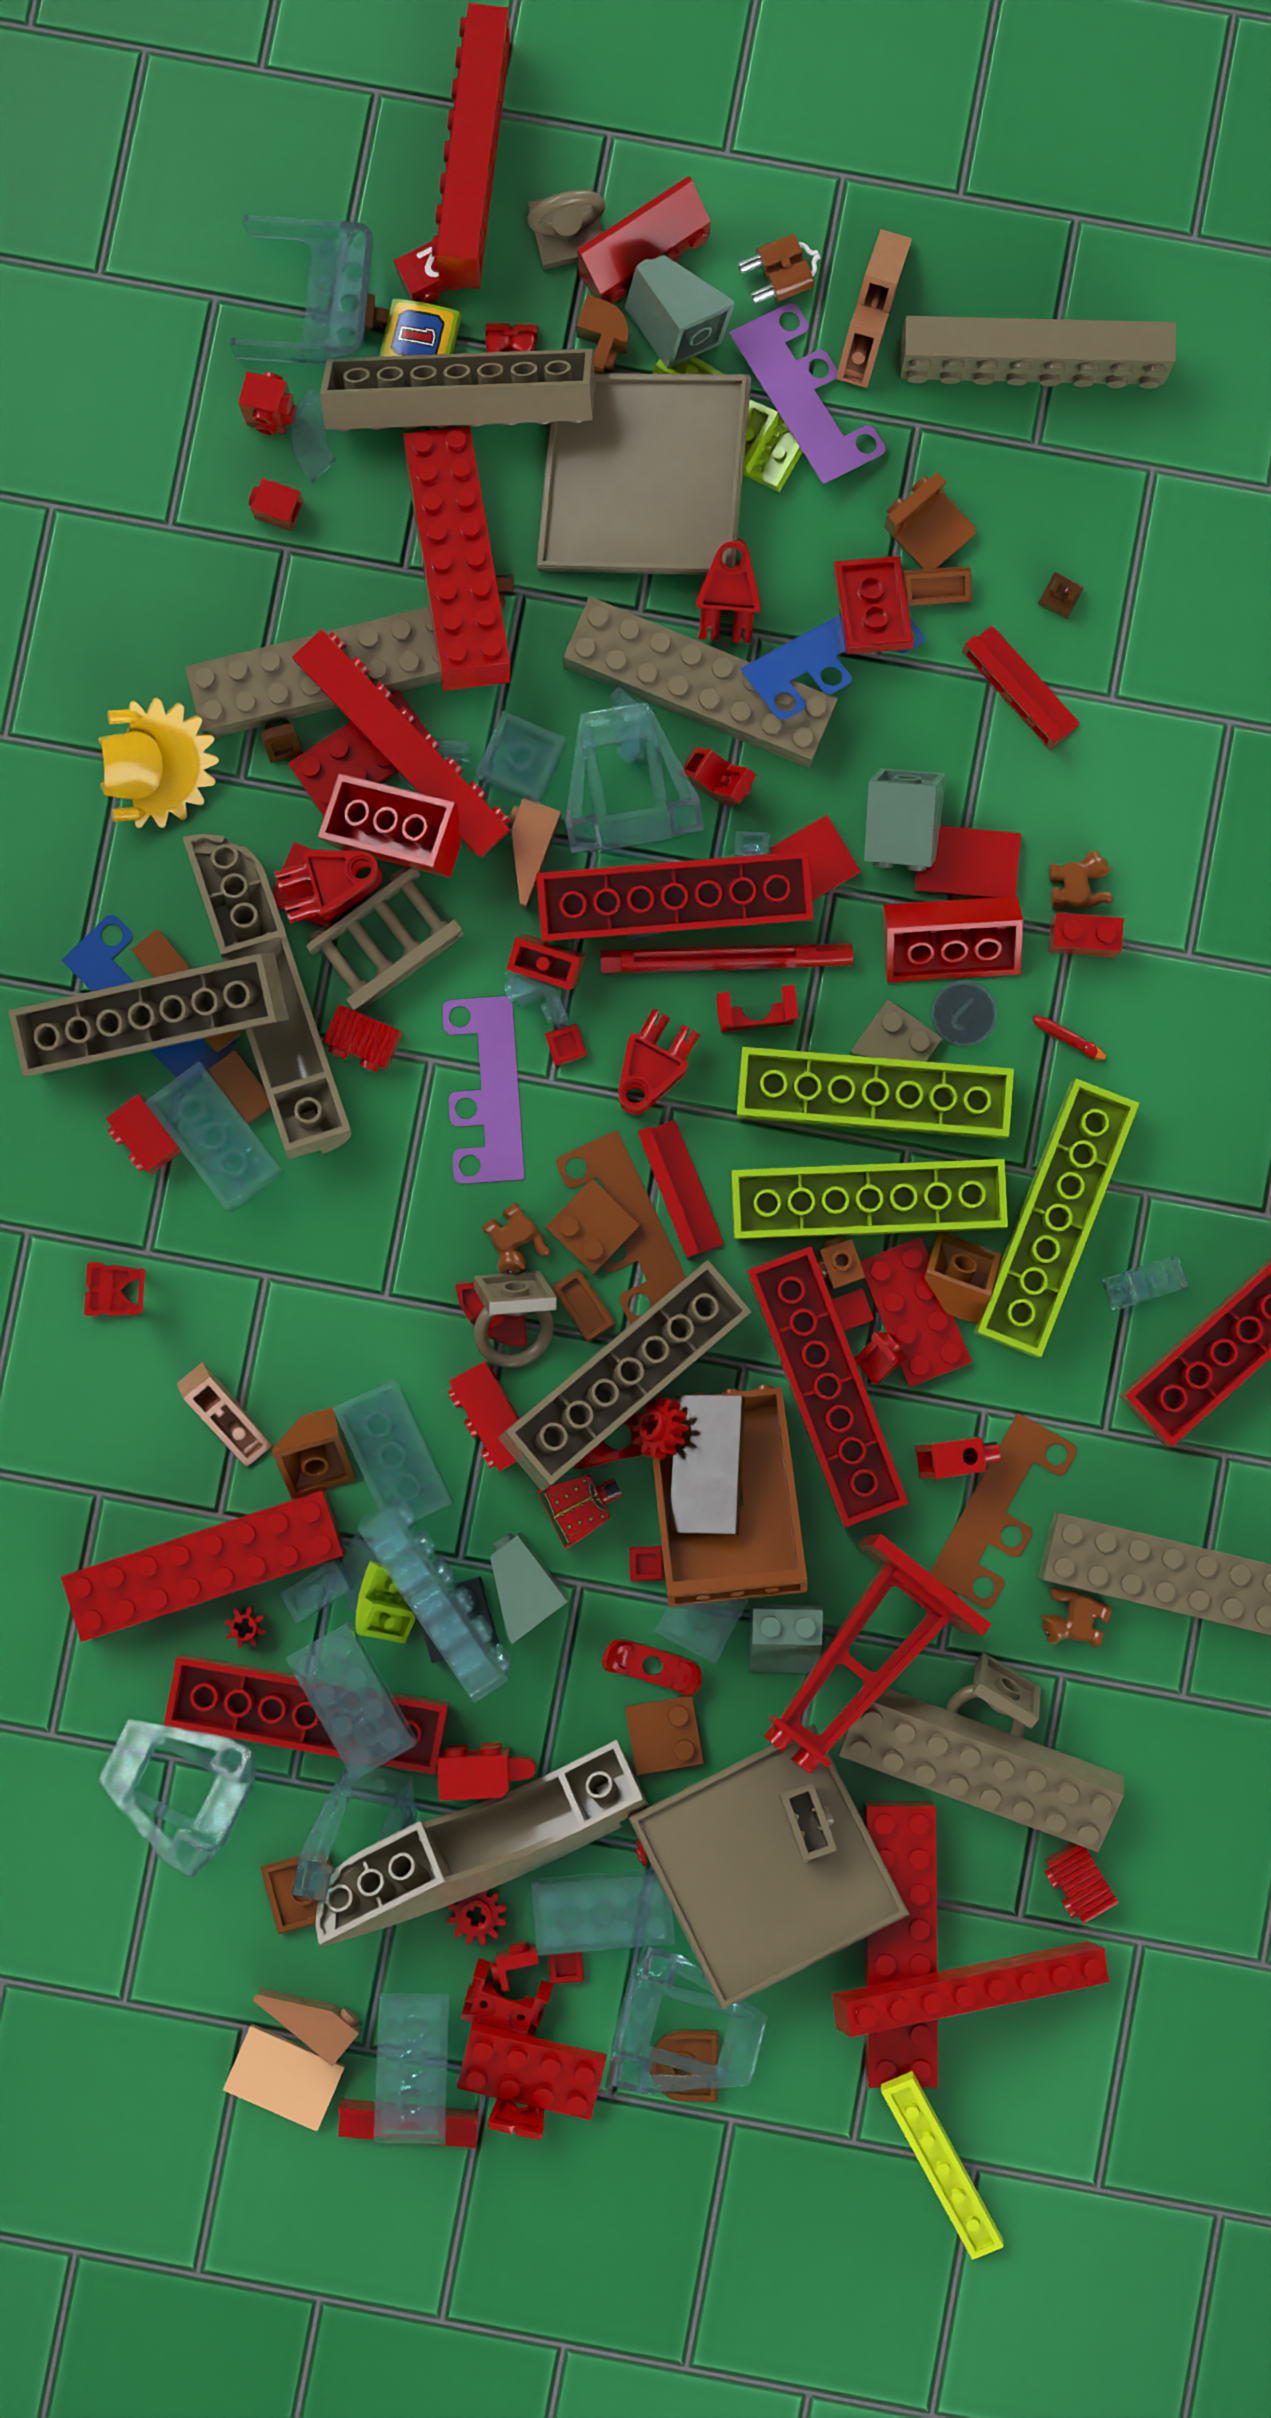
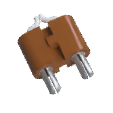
[738,233,820,304]

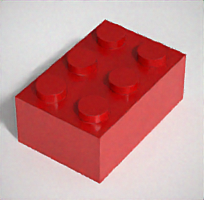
[447,1361,520,1471]

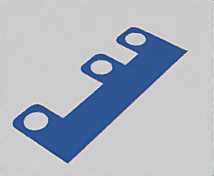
[740,615,925,720]
[62,915,236,1091]

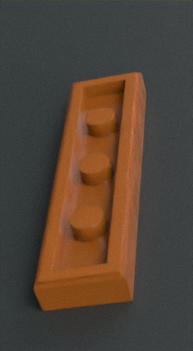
[131,929,244,1053]

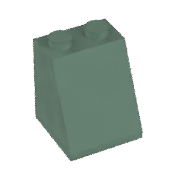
[625,255,735,369]
[864,768,946,871]
[490,1532,569,1644]
[749,1603,823,1673]

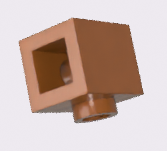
[816,1236,865,1290]

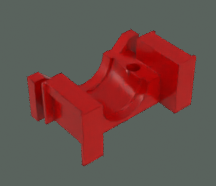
[716,985,798,1033]
[460,1958,553,2037]

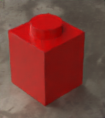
[249,478,303,531]

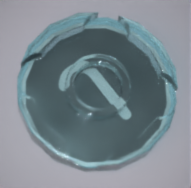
[930,980,998,1048]

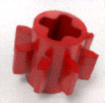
[224,1605,267,1648]

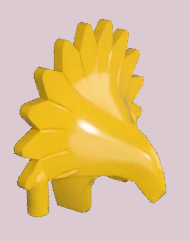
[98,698,219,828]

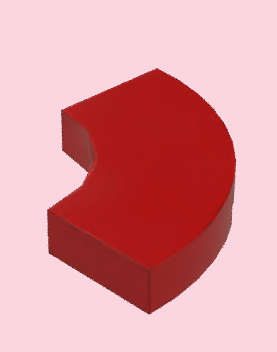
[455,1282,528,1347]

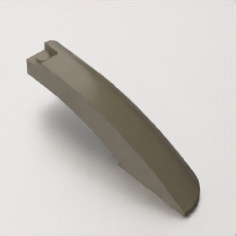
[182,834,351,1160]
[316,1740,649,1947]

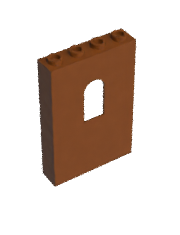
[648,1385,807,1607]

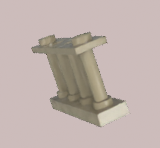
[306,867,464,1013]

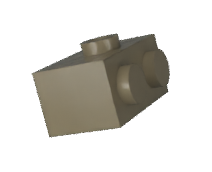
[779,1782,837,1862]

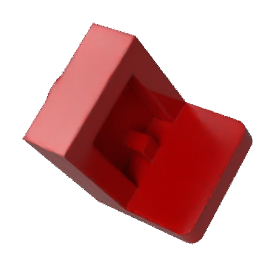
[854,1332,907,1384]
[491,1941,540,1992]

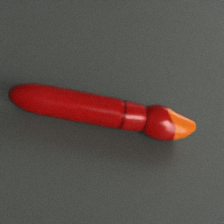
[1033,1015,1106,1061]

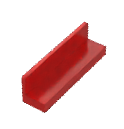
[962,626,1079,750]
[638,1120,723,1259]
[338,2098,479,2148]

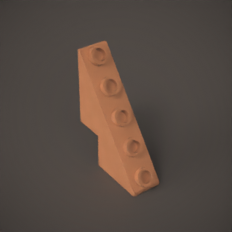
[836,229,912,388]

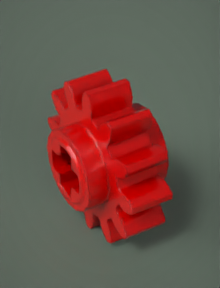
[632,1397,689,1460]
[447,1890,507,1945]

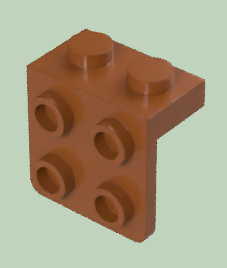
[884,472,976,569]

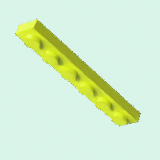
[881,2071,1004,2260]

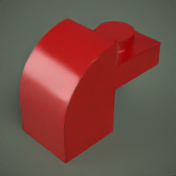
[678,746,757,807]

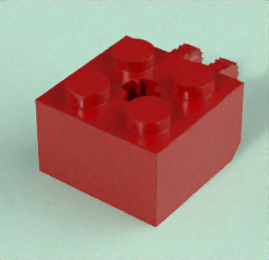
[437,1742,537,1801]

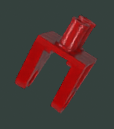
[696,537,760,643]
[275,850,383,924]
[618,1008,701,1115]

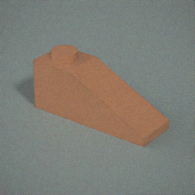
[508,798,562,911]
[176,1362,273,1467]
[253,1988,362,2066]

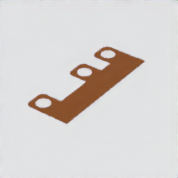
[556,1130,686,1324]
[930,1413,1077,1608]

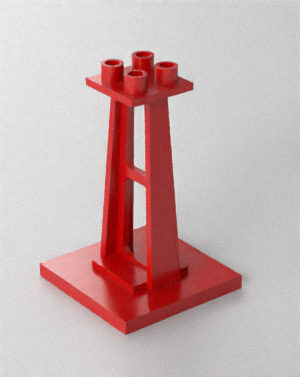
[763,1534,992,1774]

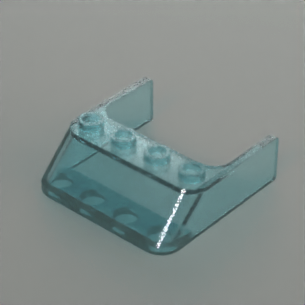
[229,215,373,364]

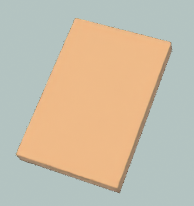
[223,2024,346,2132]

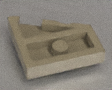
[850,999,943,1062]

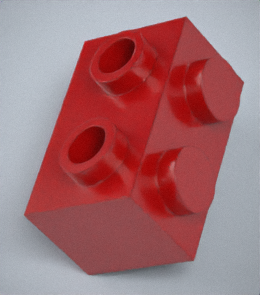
[238,371,297,436]

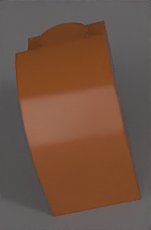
[576,295,629,373]

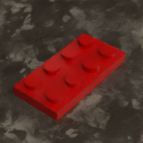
[288,690,428,817]
[860,1237,972,1388]
[457,2022,607,2120]

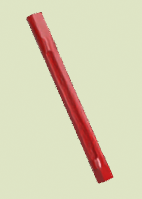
[600,943,853,973]

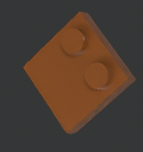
[545,1179,641,1274]
[625,1696,704,1775]

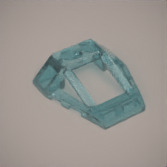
[565,702,704,854]
[98,1719,255,1877]
[292,1761,416,1919]
[610,1946,768,2094]

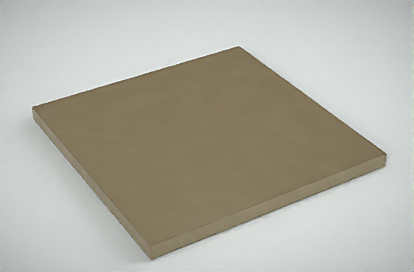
[536,373,751,575]
[629,1724,909,2010]

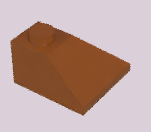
[924,1232,1001,1325]
[272,1406,357,1499]

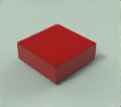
[545,1023,587,1067]
[832,1288,874,1331]
[629,1546,664,1581]
[547,1945,585,1984]

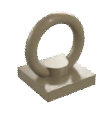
[527,187,605,270]
[474,1271,556,1368]
[945,1652,1041,1738]

